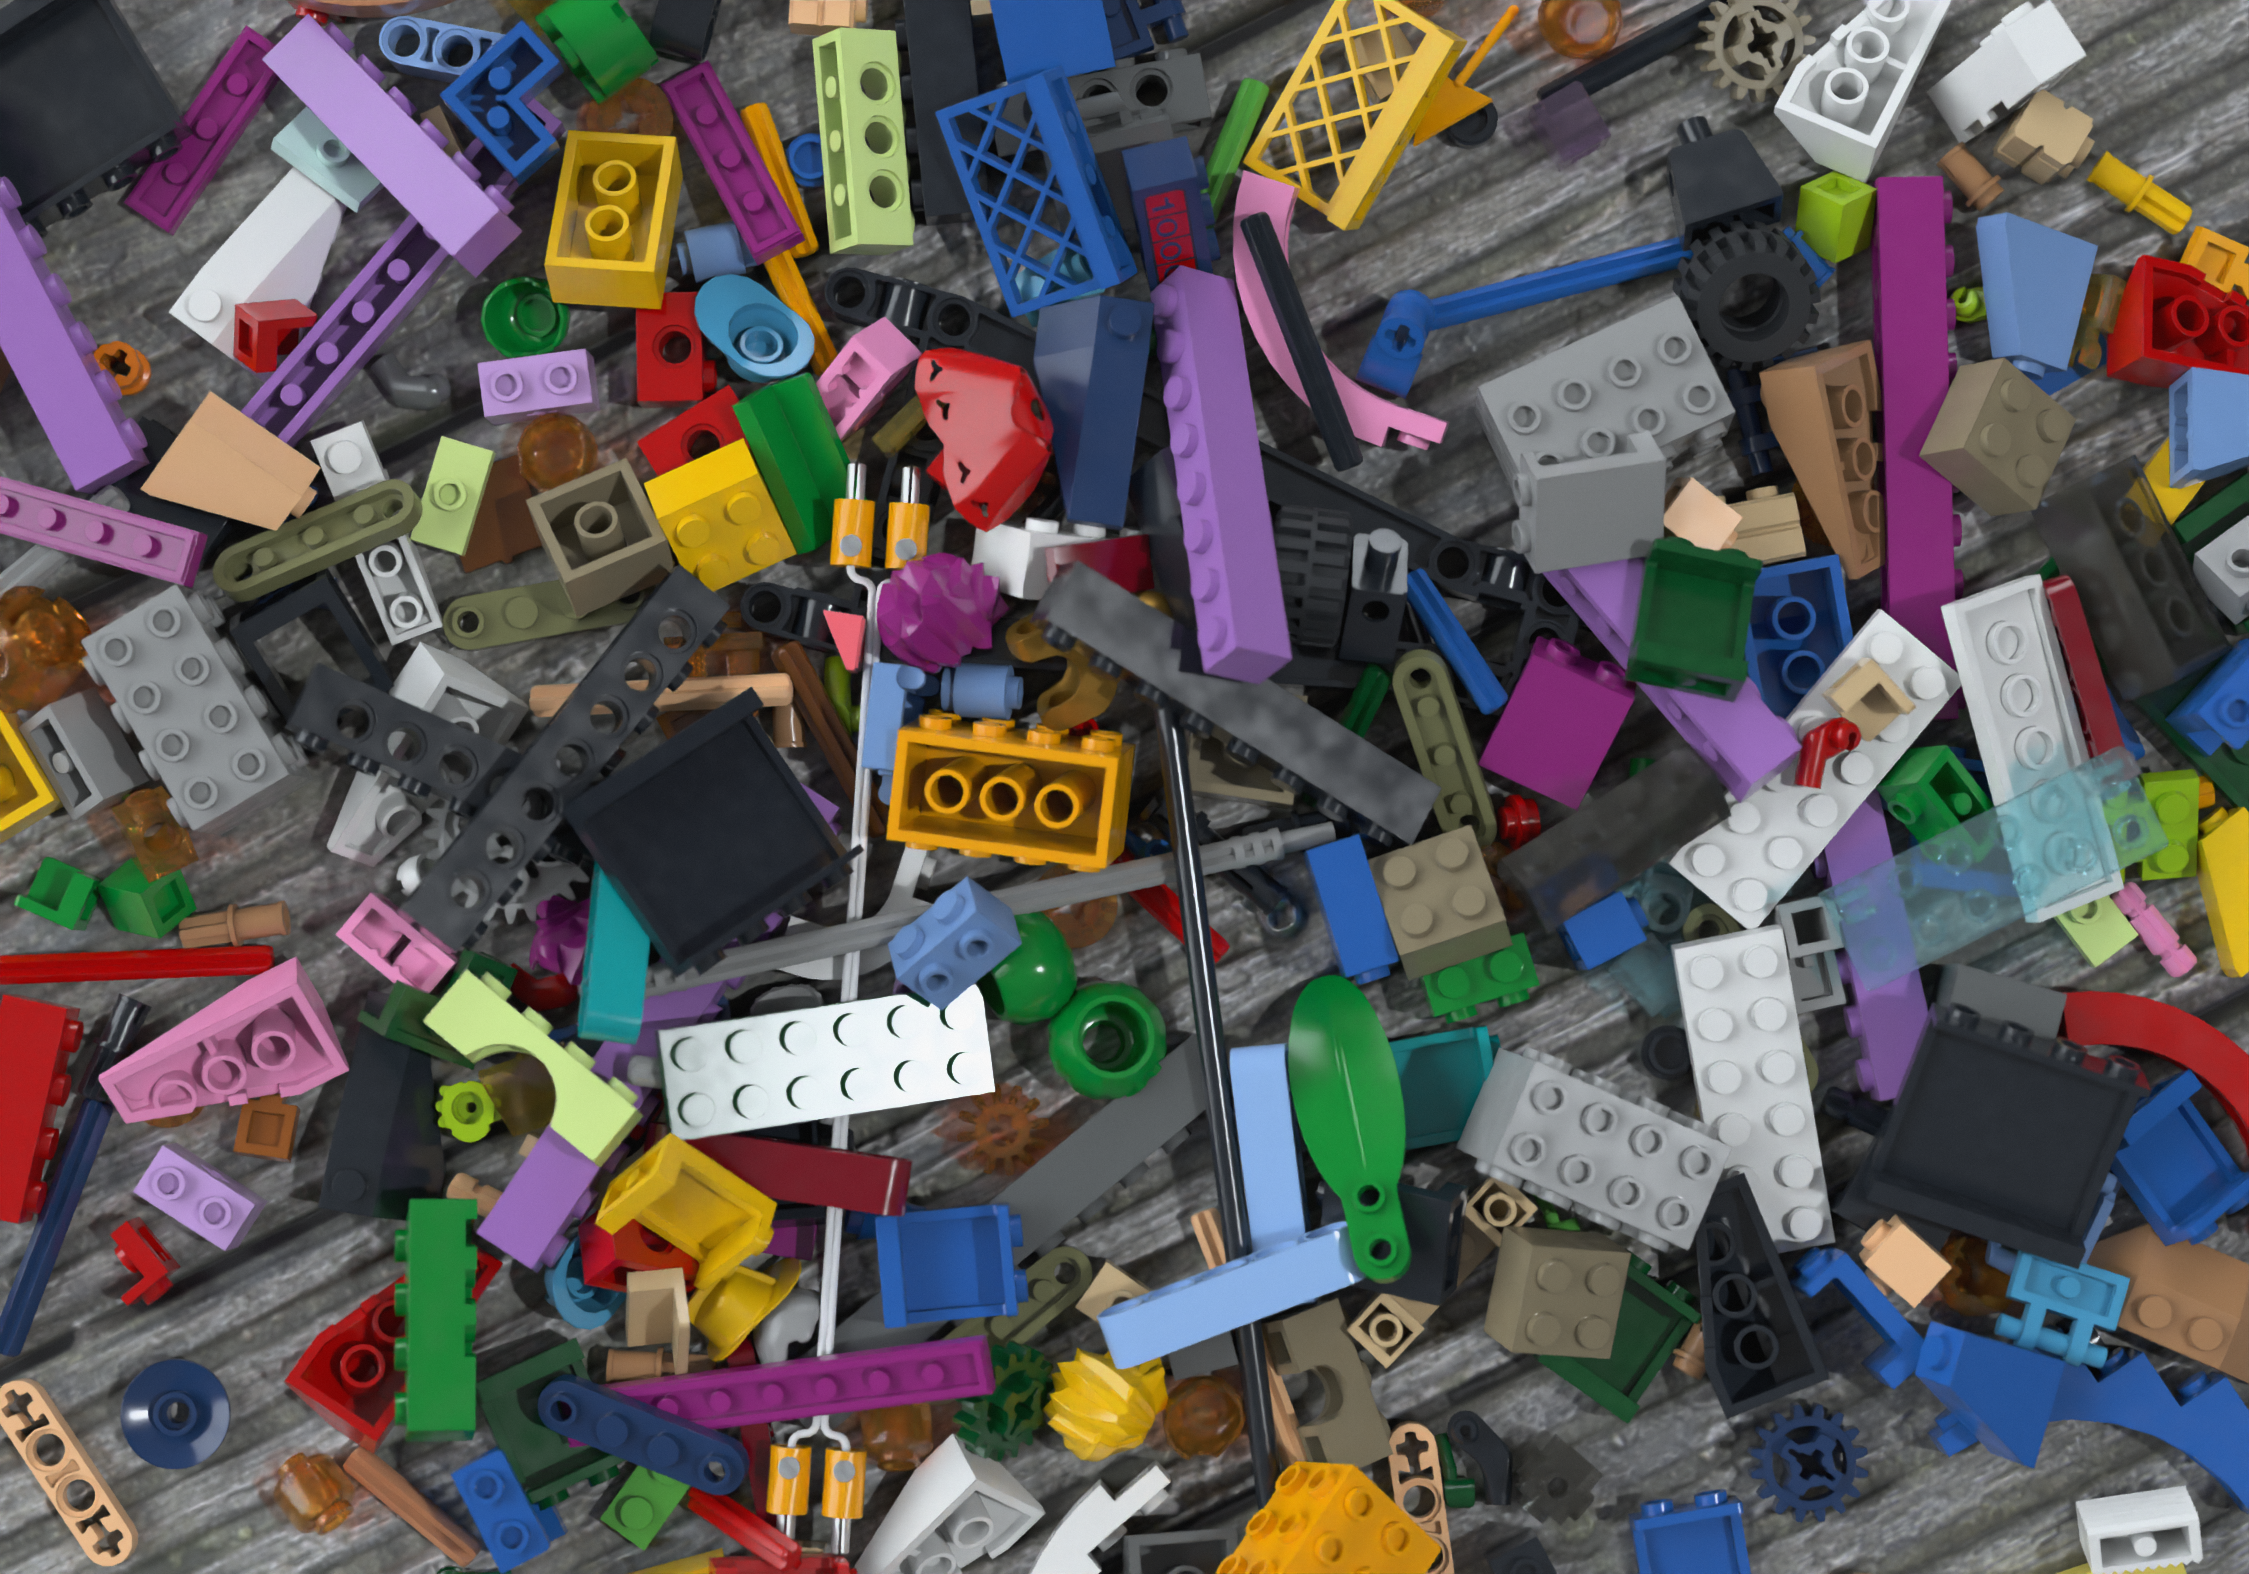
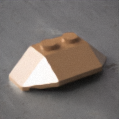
[2086,1222,2249,1384]

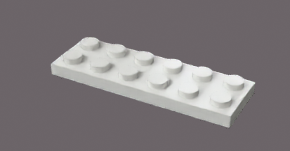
[1940,574,2124,923]
[1666,609,1962,930]
[1671,924,1835,1253]

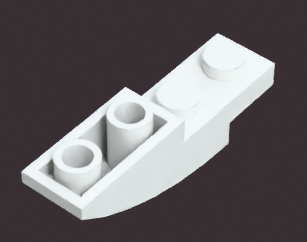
[310,420,443,645]
[1029,1460,1171,1574]

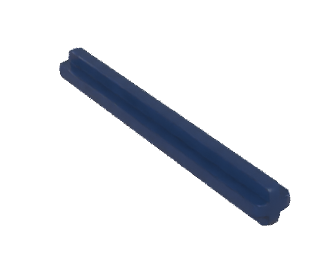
[0,1098,113,1357]

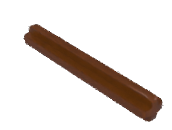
[771,640,890,838]

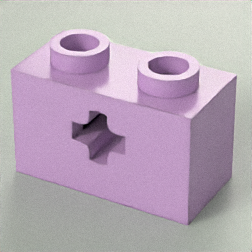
[477,348,600,425]
[133,1143,268,1251]

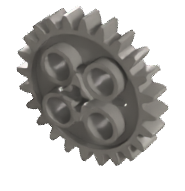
[423,747,590,924]

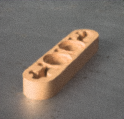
[0,1378,138,1566]
[1387,1421,1455,1574]

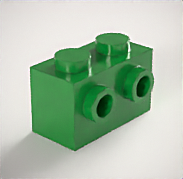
[1875,745,2002,865]
[1419,932,1540,1024]

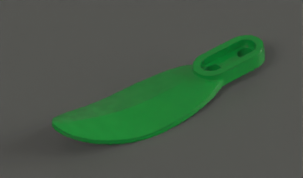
[1288,975,1411,1284]

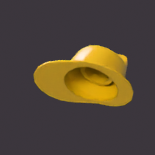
[687,1257,802,1362]

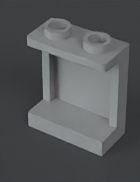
[1512,431,1666,573]

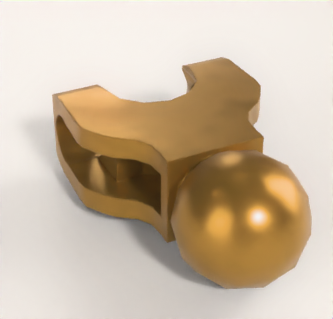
[1005,590,1174,731]

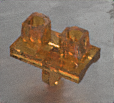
[664,611,767,678]

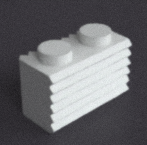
[2076,1486,2203,1574]

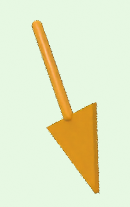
[1413,4,1519,147]

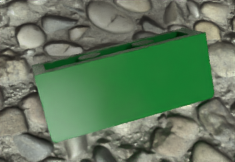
[732,372,867,555]

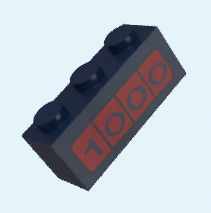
[1122,136,1221,293]

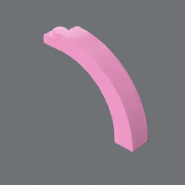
[1233,170,1450,450]

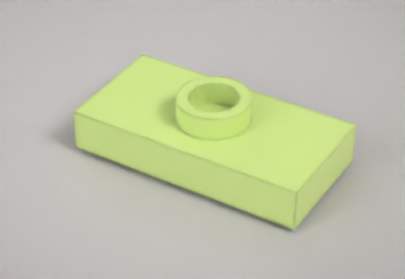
[410,436,496,557]
[2053,895,2139,968]

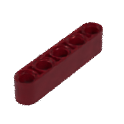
[643,1121,912,1216]

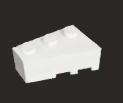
[971,517,1165,600]

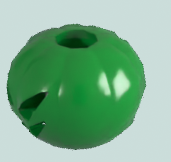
[977,911,1077,1026]
[1048,980,1167,1100]

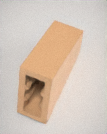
[141,391,321,531]

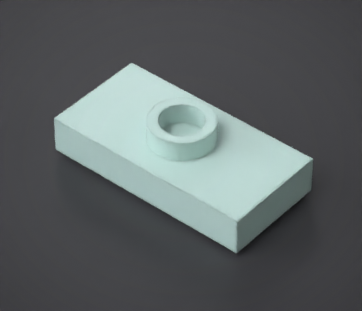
[271,107,384,213]

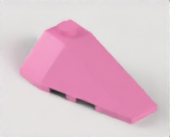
[99,957,349,1124]

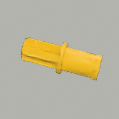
[2086,151,2192,235]

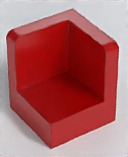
[233,299,317,373]

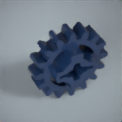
[1747,1402,1868,1523]

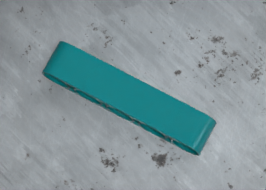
[578,775,650,1045]

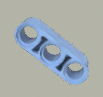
[379,16,505,83]

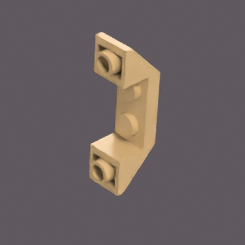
[1346,1176,1538,1368]

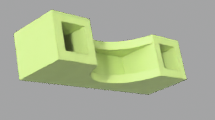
[423,969,643,1167]

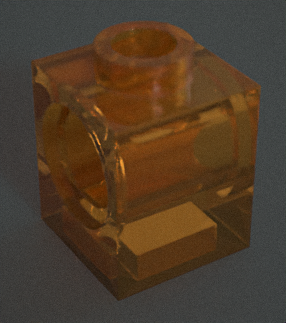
[111,786,199,883]

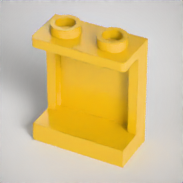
[595,1133,777,1291]

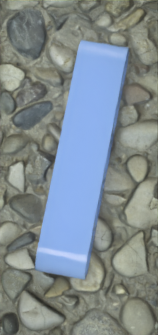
[1230,1043,1318,1306]
[1097,1220,1365,1369]

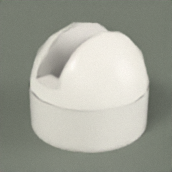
[396,853,437,896]

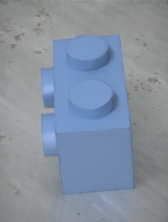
[888,876,1022,1011]

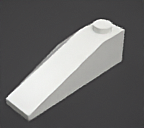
[1774,0,1953,183]
[169,167,347,383]
[327,642,529,867]
[854,1433,1045,1574]

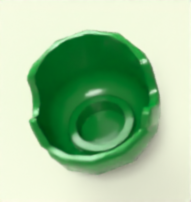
[480,276,571,358]

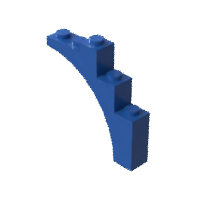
[1927,1324,2249,1514]

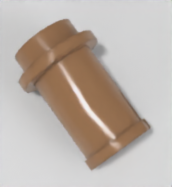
[1936,141,2005,212]
[772,698,807,748]
[1672,1307,1707,1381]

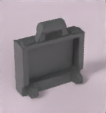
[1042,91,1174,241]

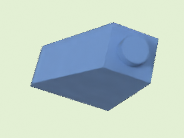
[1976,212,2098,380]
[2169,367,2249,489]

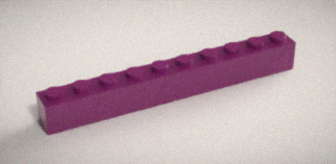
[1870,176,1966,722]

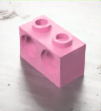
[816,317,922,442]
[336,892,459,995]

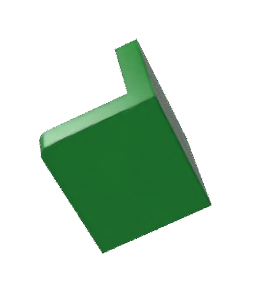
[97,856,197,939]
[14,857,104,931]

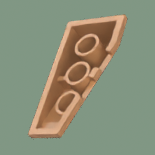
[1759,340,1886,579]

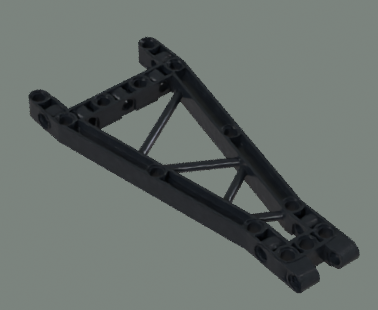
[740,267,1592,719]

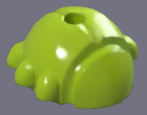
[435,1080,502,1143]

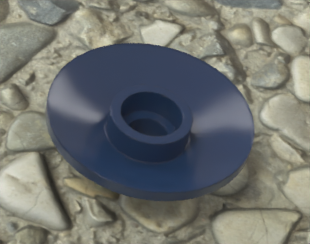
[120,1359,231,1469]

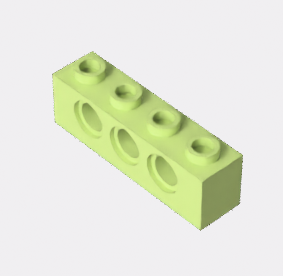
[812,27,915,255]

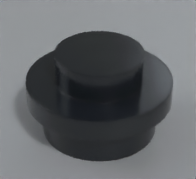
[1641,1025,1692,1080]

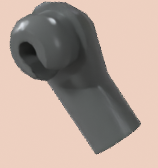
[371,353,451,411]

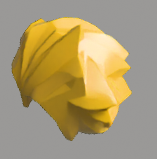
[1042,1347,1169,1462]

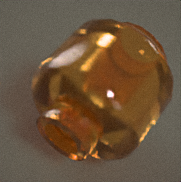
[861,1402,934,1472]
[273,1452,356,1536]

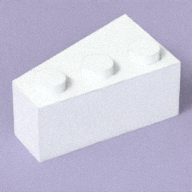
[1927,0,2086,143]

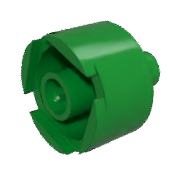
[534,0,659,106]

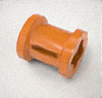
[93,341,152,396]

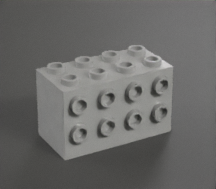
[1474,295,1735,491]
[81,584,314,836]
[1456,1046,1732,1252]

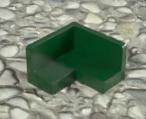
[357,949,518,1070]

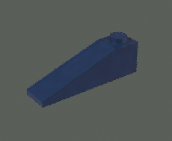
[1033,295,1155,531]

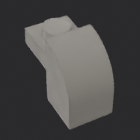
[1767,893,1846,1014]

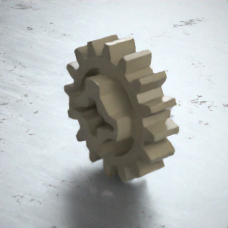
[1695,0,1816,103]

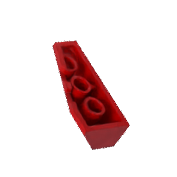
[2107,255,2249,388]
[284,1242,503,1454]

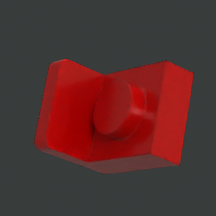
[110,1217,181,1306]

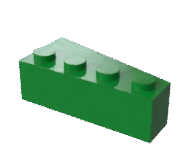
[394,1199,477,1442]

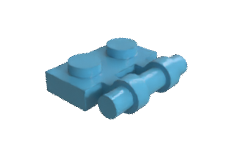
[1994,1250,2130,1369]

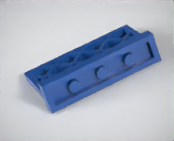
[935,65,1138,318]

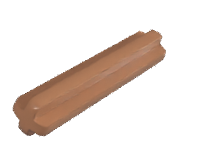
[343,1446,483,1567]

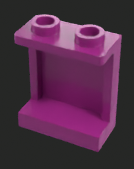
[1478,637,1636,810]

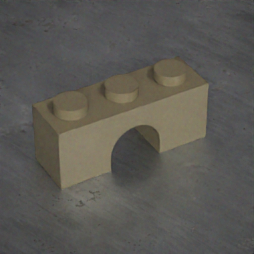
[1261,1298,1393,1468]

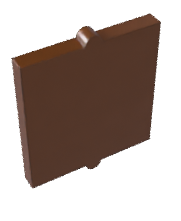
[459,454,543,574]

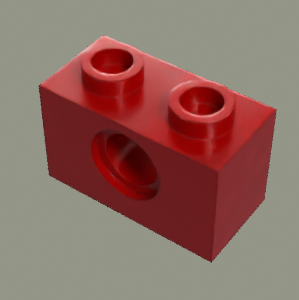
[636,292,717,408]
[637,385,757,477]
[578,1208,700,1296]

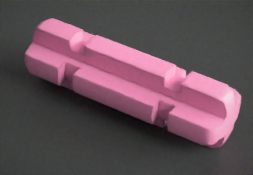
[2110,882,2197,977]

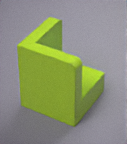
[1795,170,1877,264]

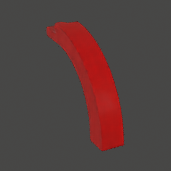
[2056,990,2249,1157]

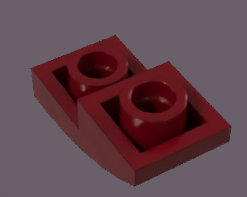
[1045,534,1155,593]

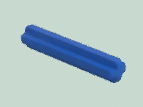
[1406,568,1508,715]

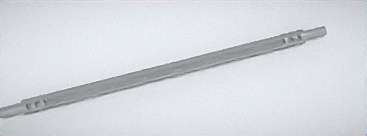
[578,821,1336,1000]

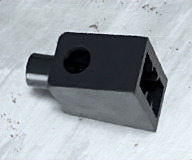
[1666,116,1784,252]
[1338,529,1408,665]

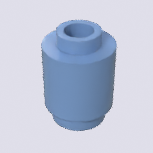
[676,221,757,284]
[941,663,1023,720]

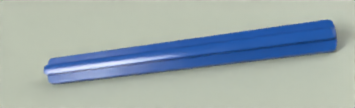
[1430,237,1694,331]

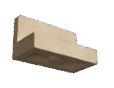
[625,1268,690,1375]

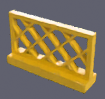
[1242,0,1468,231]

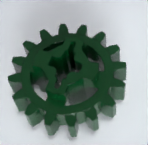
[953,1340,1054,1462]

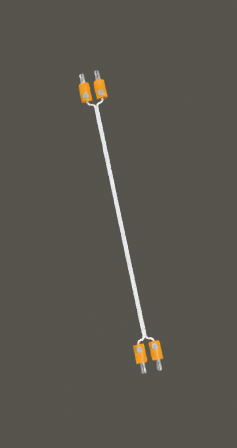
[766,462,930,1555]

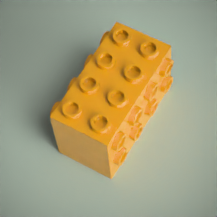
[886,709,1136,873]
[1216,1461,1442,1574]

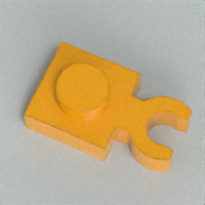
[2180,226,2249,301]

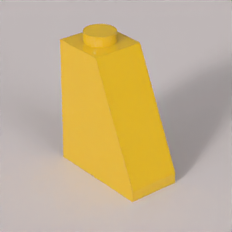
[2196,806,2249,978]

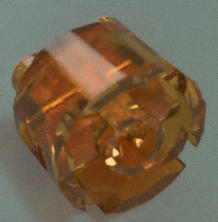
[0,586,93,714]

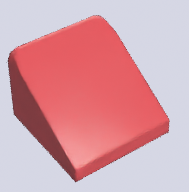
[823,610,867,674]

